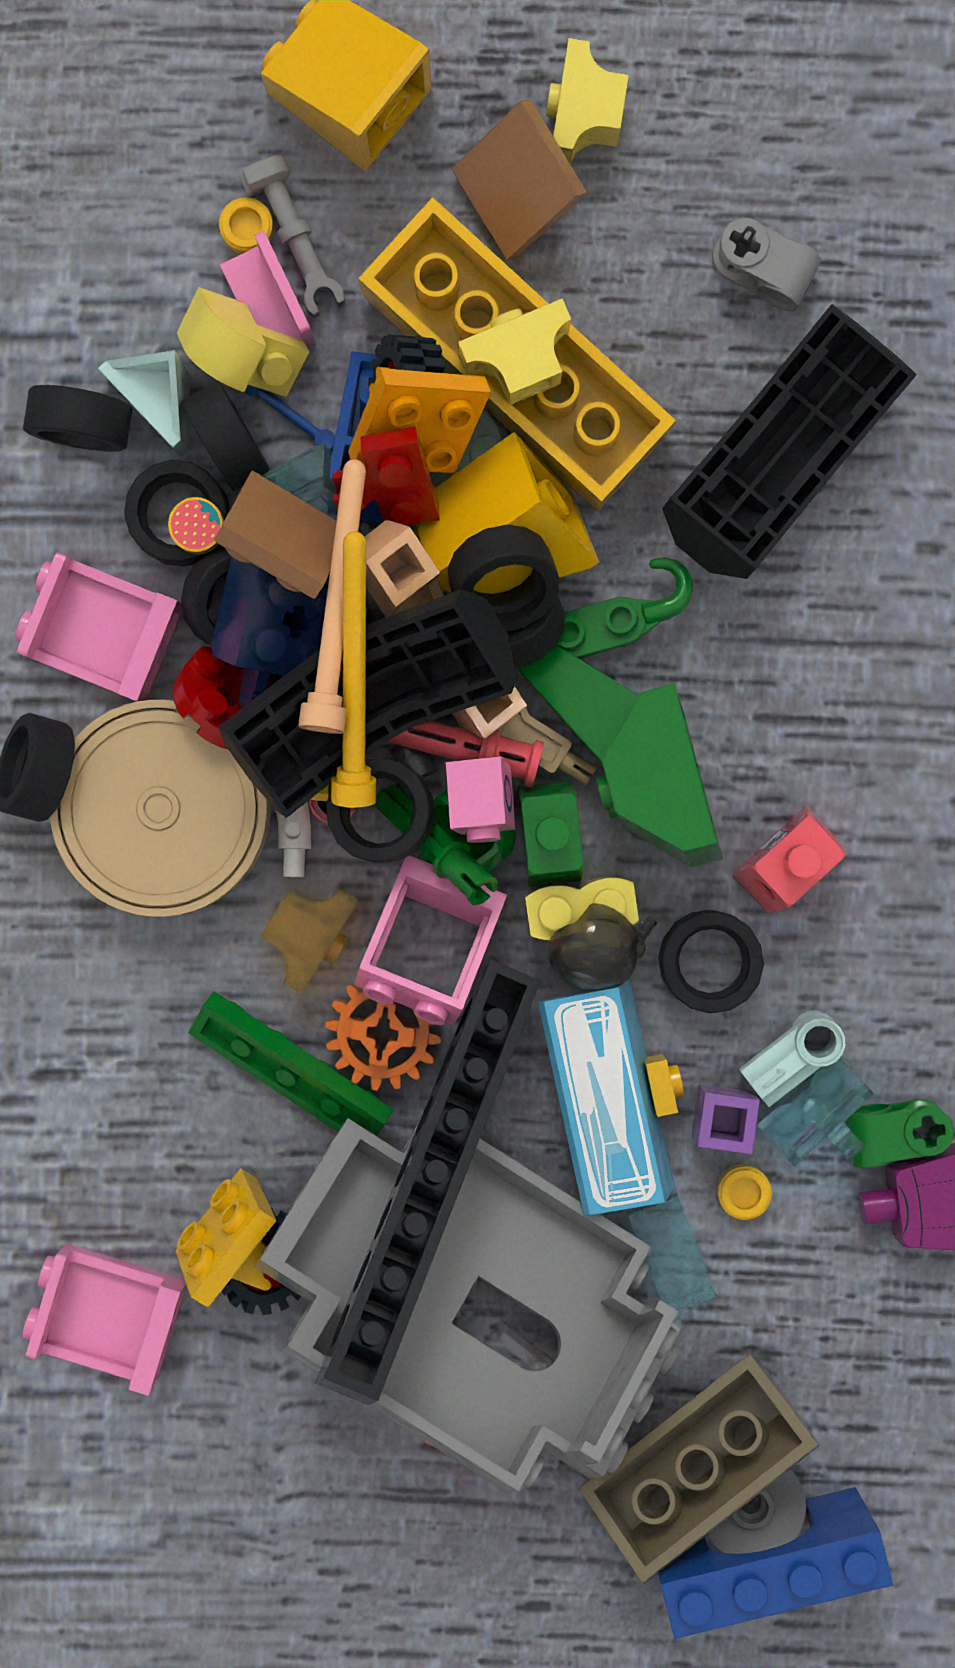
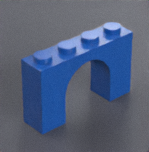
[658,1487,893,1639]

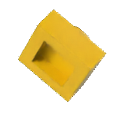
[644,1054,684,1117]

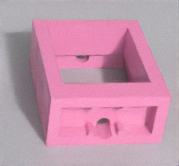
[354,855,507,1026]

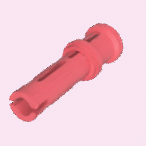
[386,721,544,789]

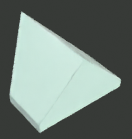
[98,350,190,457]

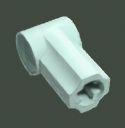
[739,1010,846,1107]

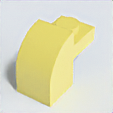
[177,287,309,397]

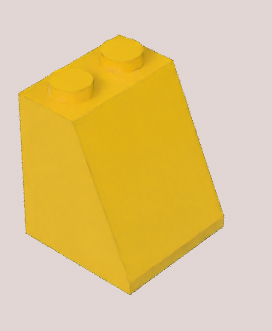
[261,0,432,172]
[413,432,599,594]

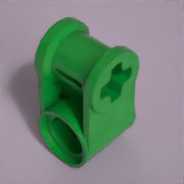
[843,1099,954,1167]

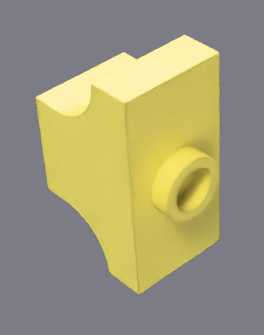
[546,38,629,165]
[458,298,571,405]

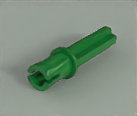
[376,784,498,905]

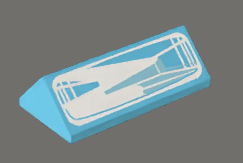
[538,978,675,1215]

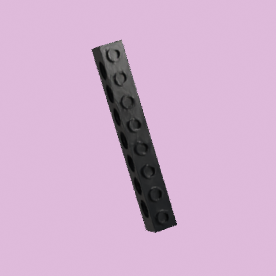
[315,959,541,1405]

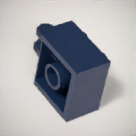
[211,557,330,708]

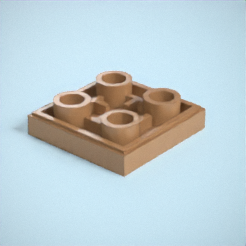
[452,100,587,260]
[214,471,337,599]

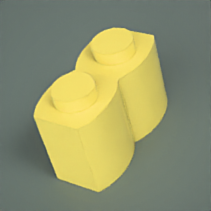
[524,876,639,940]

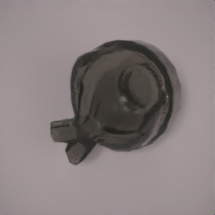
[547,903,658,991]

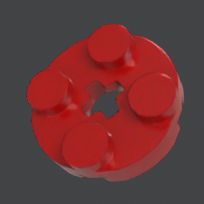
[172,647,274,749]

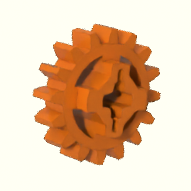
[325,973,442,1091]

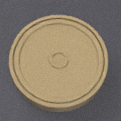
[50,700,271,917]

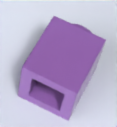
[691,1084,760,1155]

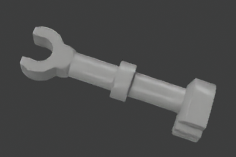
[239,154,345,318]

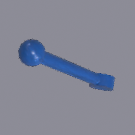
[244,385,335,452]

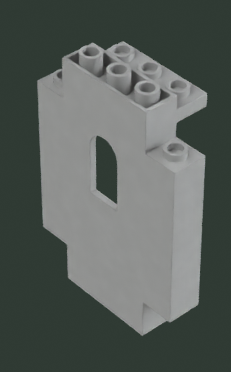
[254,1118,681,1493]

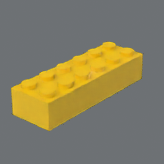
[358,197,676,511]

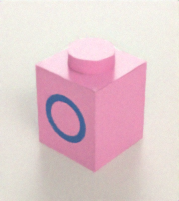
[446,757,516,843]

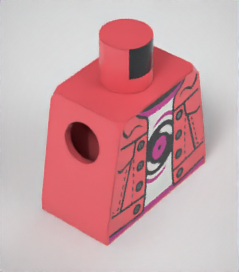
[732,806,847,913]

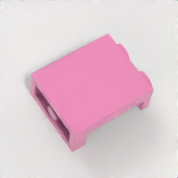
[15,552,183,701]
[22,1243,187,1396]

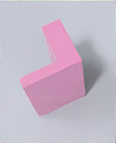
[220,231,316,347]

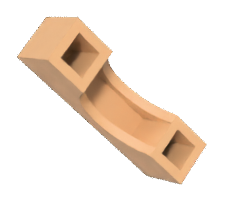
[365,520,527,739]

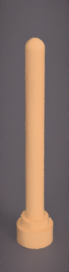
[298,459,366,734]

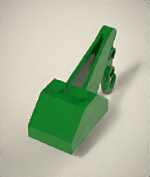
[509,557,723,867]

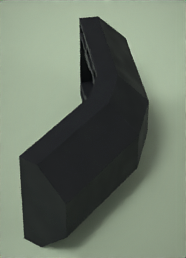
[662,304,917,579]
[218,589,517,818]

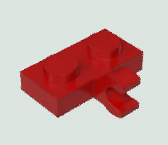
[332,426,440,526]

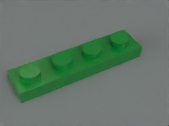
[188,991,394,1136]

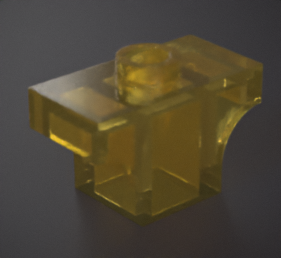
[260,888,361,994]

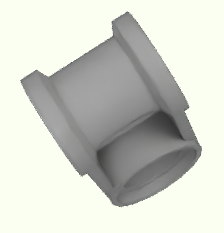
[712,218,821,311]

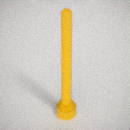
[331,531,376,808]

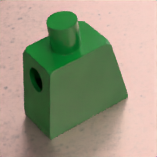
[518,780,584,887]

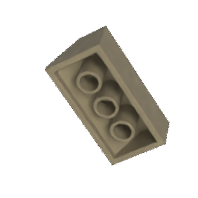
[579,1354,819,1583]

